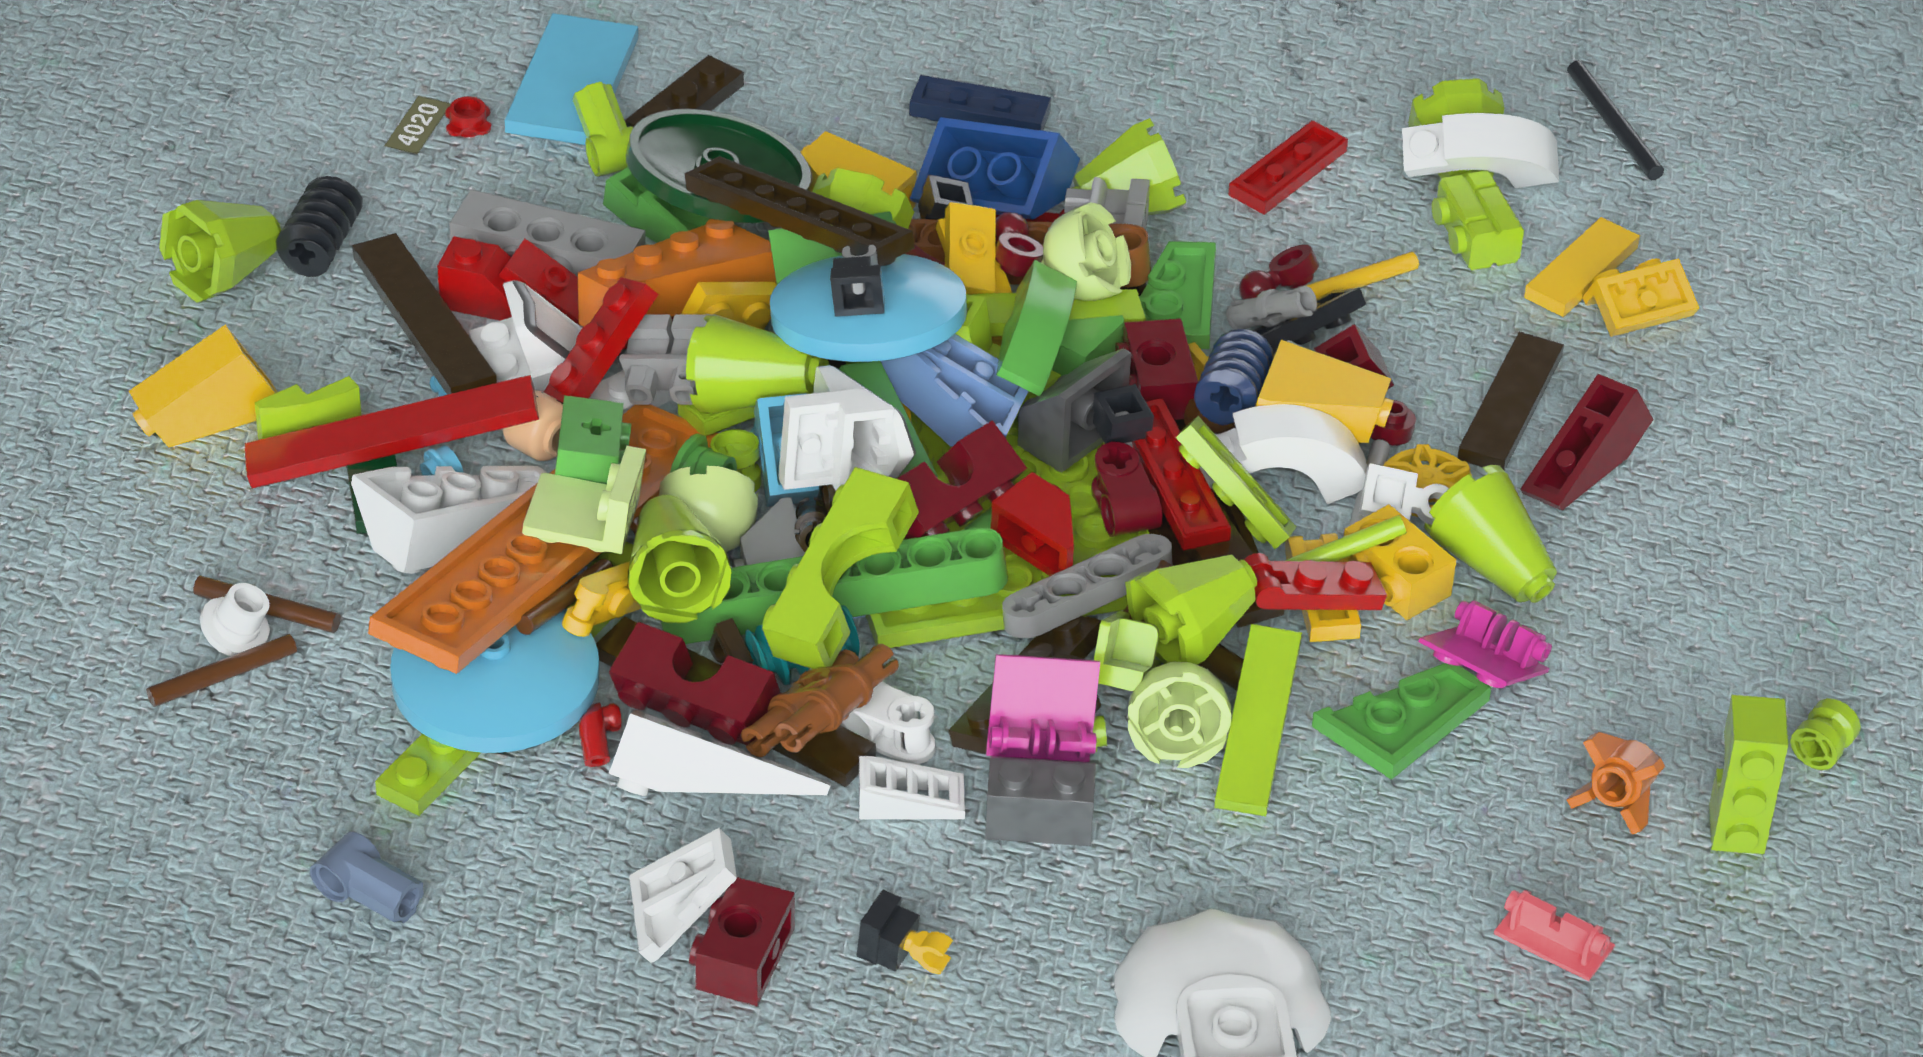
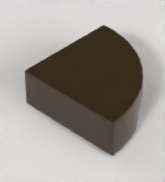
[708,618,753,664]

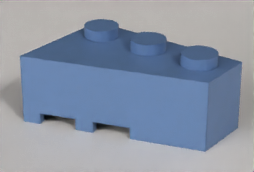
[880,334,1028,447]

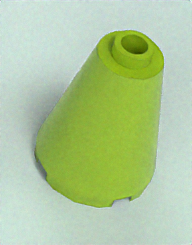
[686,315,829,414]
[1424,465,1557,603]
[628,495,731,623]

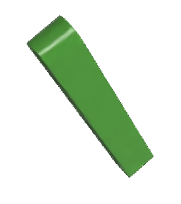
[660,528,1008,644]

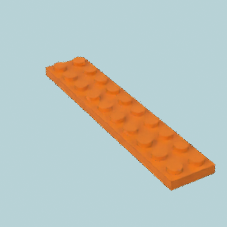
[368,404,719,674]

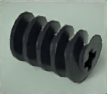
[276,176,363,277]

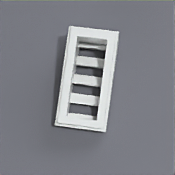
[859,756,965,819]

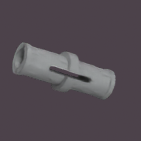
[1226,286,1317,330]

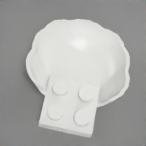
[1114,909,1331,1057]

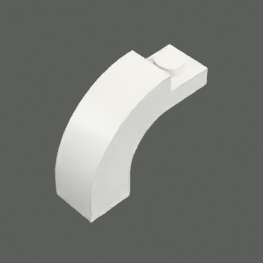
[1402,113,1559,188]
[1200,404,1368,505]

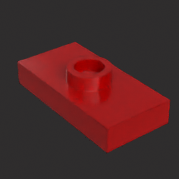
[498,238,580,326]

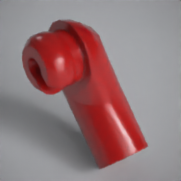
[579,702,622,767]

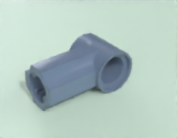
[309,832,424,923]

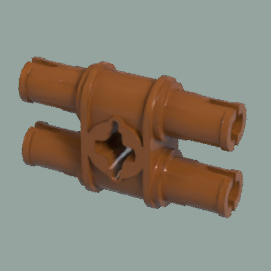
[741,644,899,758]

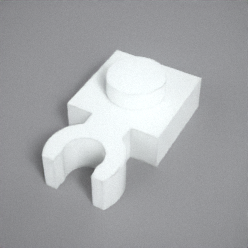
[1358,463,1449,525]

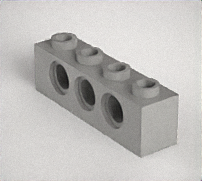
[449,190,646,276]

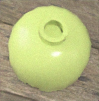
[1041,202,1131,301]
[659,466,758,552]
[1128,662,1231,768]

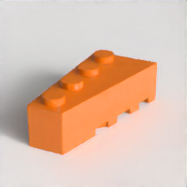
[578,219,777,327]

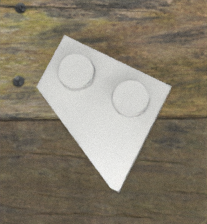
[629,828,737,963]

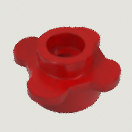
[445,96,491,137]

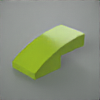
[254,376,362,440]

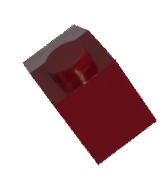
[1520,374,1654,511]

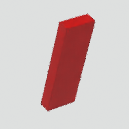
[1228,120,1348,215]

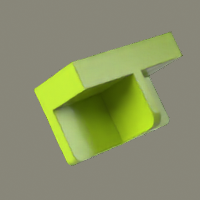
[1093,611,1162,691]

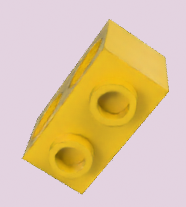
[1344,504,1456,620]

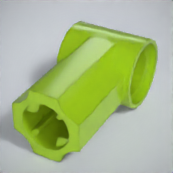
[572,81,633,177]

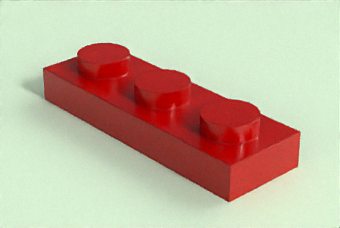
[543,277,659,403]

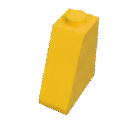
[800,131,917,208]
[129,324,278,448]
[1255,340,1394,443]

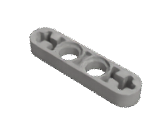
[1002,534,1173,638]

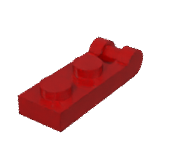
[1244,553,1387,610]

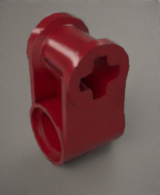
[1091,442,1162,537]

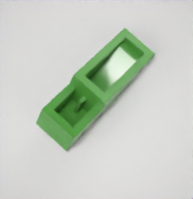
[603,167,712,243]
[996,260,1077,397]

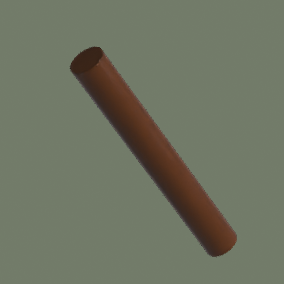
[516,559,613,635]
[193,575,341,633]
[146,634,297,707]

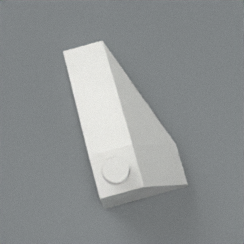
[351,466,547,574]
[609,710,831,796]

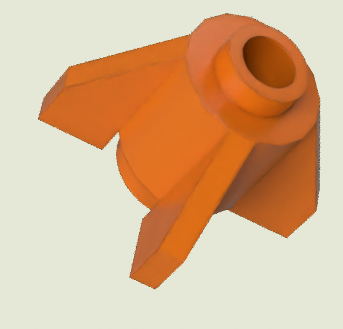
[1567,732,1665,835]

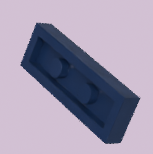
[909,75,1051,131]

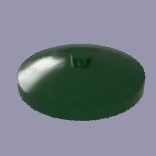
[626,109,811,223]

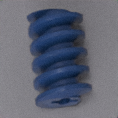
[1194,329,1274,426]

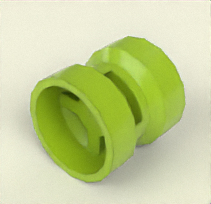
[710,429,762,493]
[1790,698,1861,770]

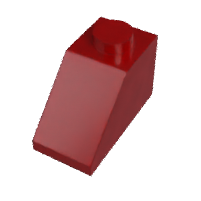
[437,236,512,321]
[991,472,1074,576]

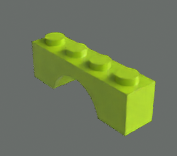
[762,467,919,669]

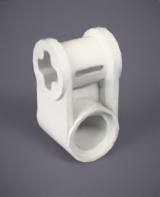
[841,681,936,765]

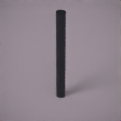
[1567,61,1664,180]

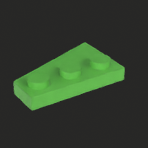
[1139,241,1216,349]
[1312,663,1492,780]

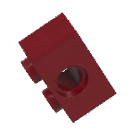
[1115,318,1198,420]
[689,877,795,1006]

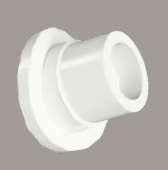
[200,583,270,656]

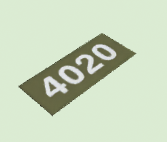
[384,96,451,154]

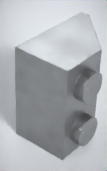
[1018,348,1131,473]
[985,756,1096,846]

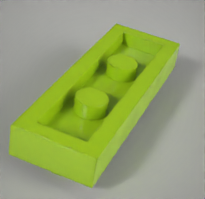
[1176,416,1297,549]

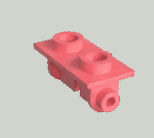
[1494,890,1615,981]

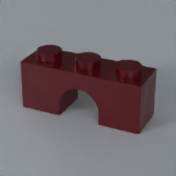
[896,420,1027,540]
[609,622,781,746]

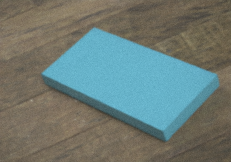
[505,13,638,145]

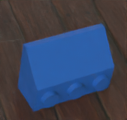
[910,117,1080,219]

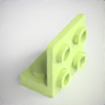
[522,445,646,554]

